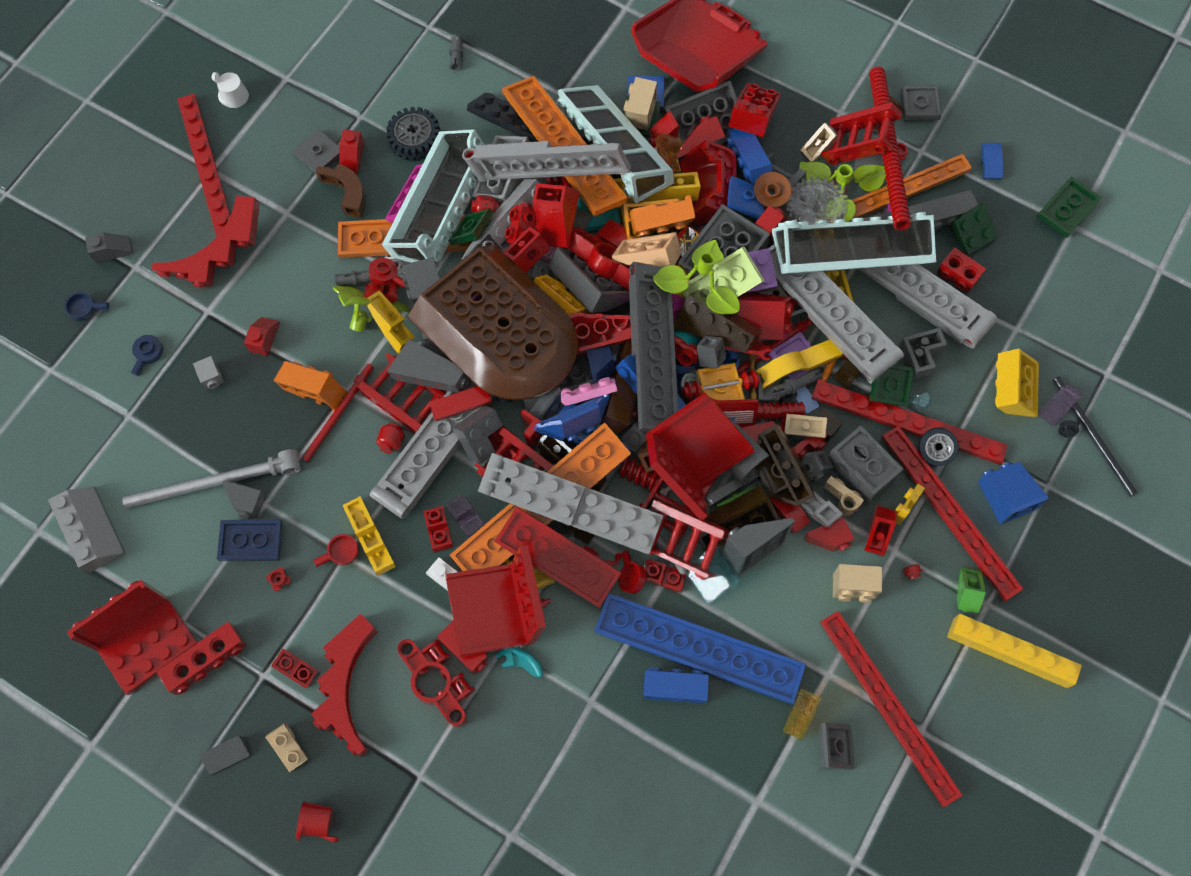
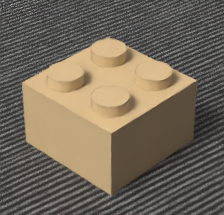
[624,77,657,131]
[833,564,882,603]

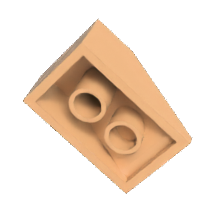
[612,232,682,267]

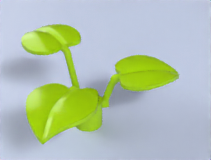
[799,162,886,223]
[653,240,740,314]
[333,285,411,332]

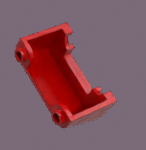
[680,139,736,227]

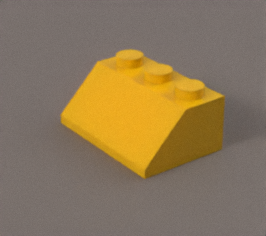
[995,349,1039,417]

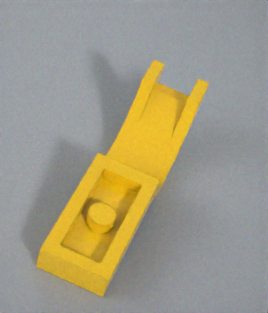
[755,339,843,389]

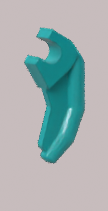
[495,647,543,678]

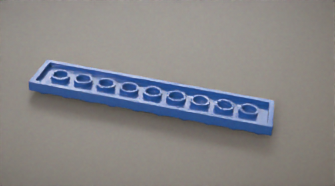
[594,593,806,705]

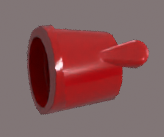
[296,801,339,843]

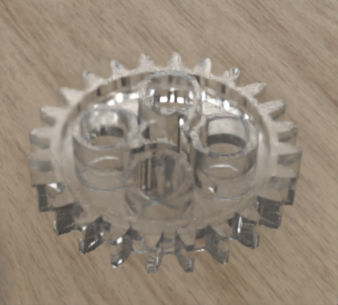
[786,176,849,230]

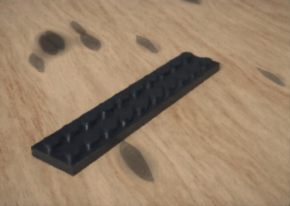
[467,92,640,179]

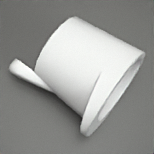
[212,72,249,108]

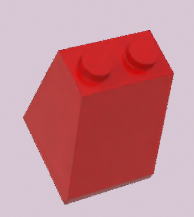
[735,292,794,340]

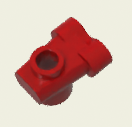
[674,336,699,366]

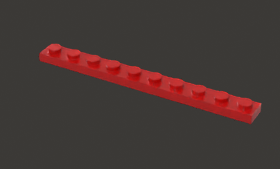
[177,94,231,237]
[811,379,1008,465]
[881,425,1023,601]
[820,611,962,807]

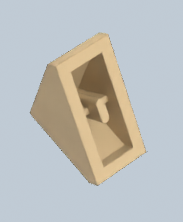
[801,123,838,162]

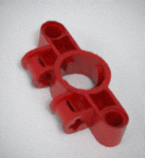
[568,227,630,290]
[397,639,475,728]

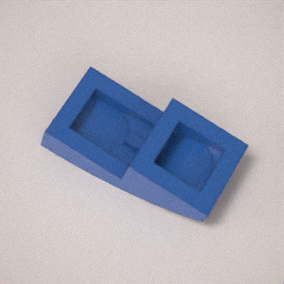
[981,143,1003,179]

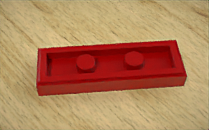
[429,386,492,422]

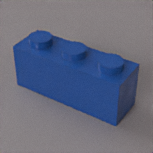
[643,667,709,703]

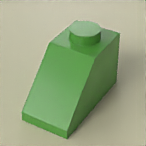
[956,567,986,613]

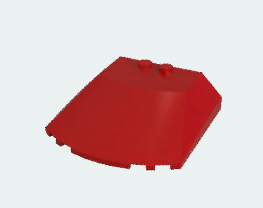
[631,0,768,92]

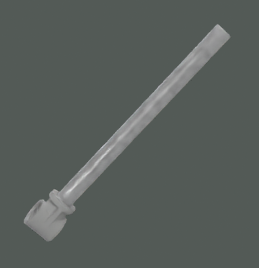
[122,449,301,509]

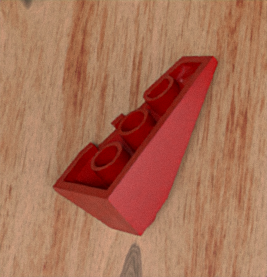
[568,312,631,357]

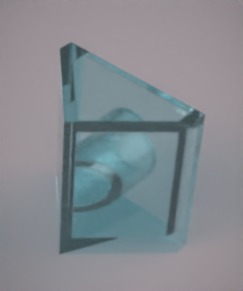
[686,550,741,604]

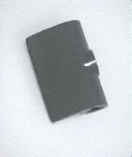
[727,418,769,484]

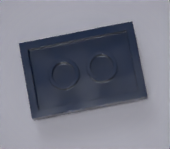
[217,520,283,561]

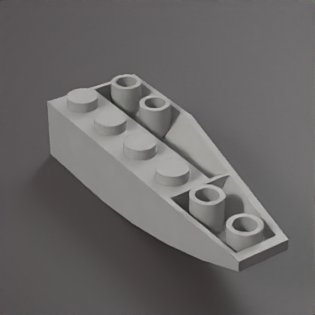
[461,179,540,260]

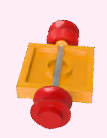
[682,363,760,401]

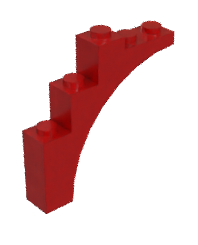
[152,196,260,289]
[311,613,378,757]

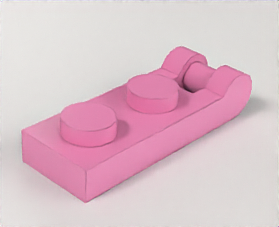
[561,377,617,405]

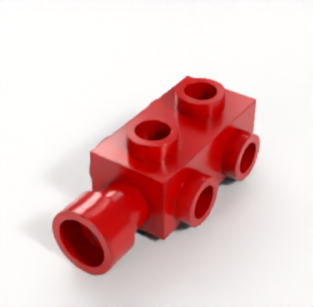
[505,202,535,244]

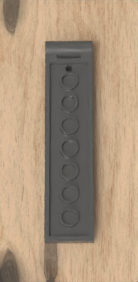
[629,262,678,431]

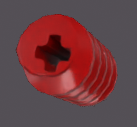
[618,456,660,493]

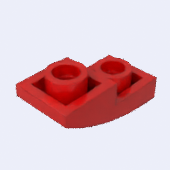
[794,433,828,460]
[769,497,811,533]
[424,506,453,552]
[644,559,687,593]
[271,649,318,688]

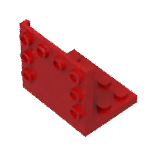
[646,392,755,521]
[445,545,546,657]
[67,580,198,695]

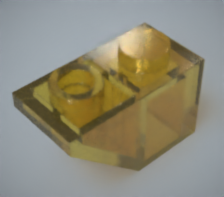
[782,689,821,740]

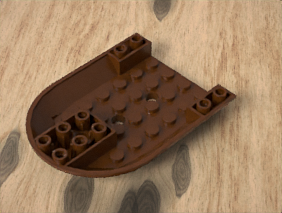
[408,245,578,400]

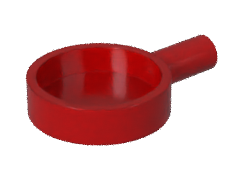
[369,258,406,288]
[313,534,359,567]
[618,551,646,594]

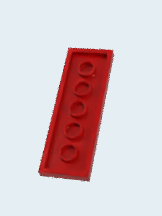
[494,506,621,607]

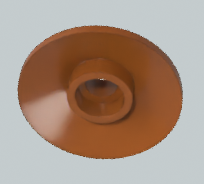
[754,172,792,208]

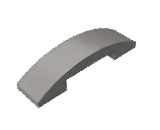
[800,490,843,528]

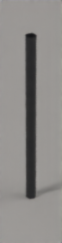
[1052,376,1138,497]

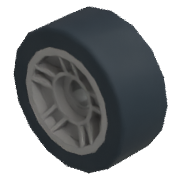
[919,427,959,466]

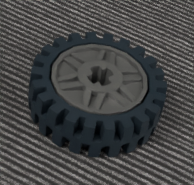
[386,107,441,161]

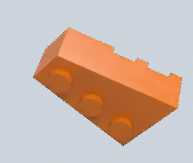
[629,195,695,237]
[274,361,347,411]

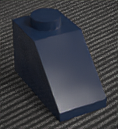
[586,346,617,384]

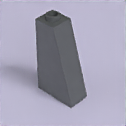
[387,339,470,393]

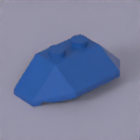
[533,394,610,442]

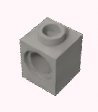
[193,356,224,390]

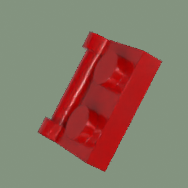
[364,281,399,306]

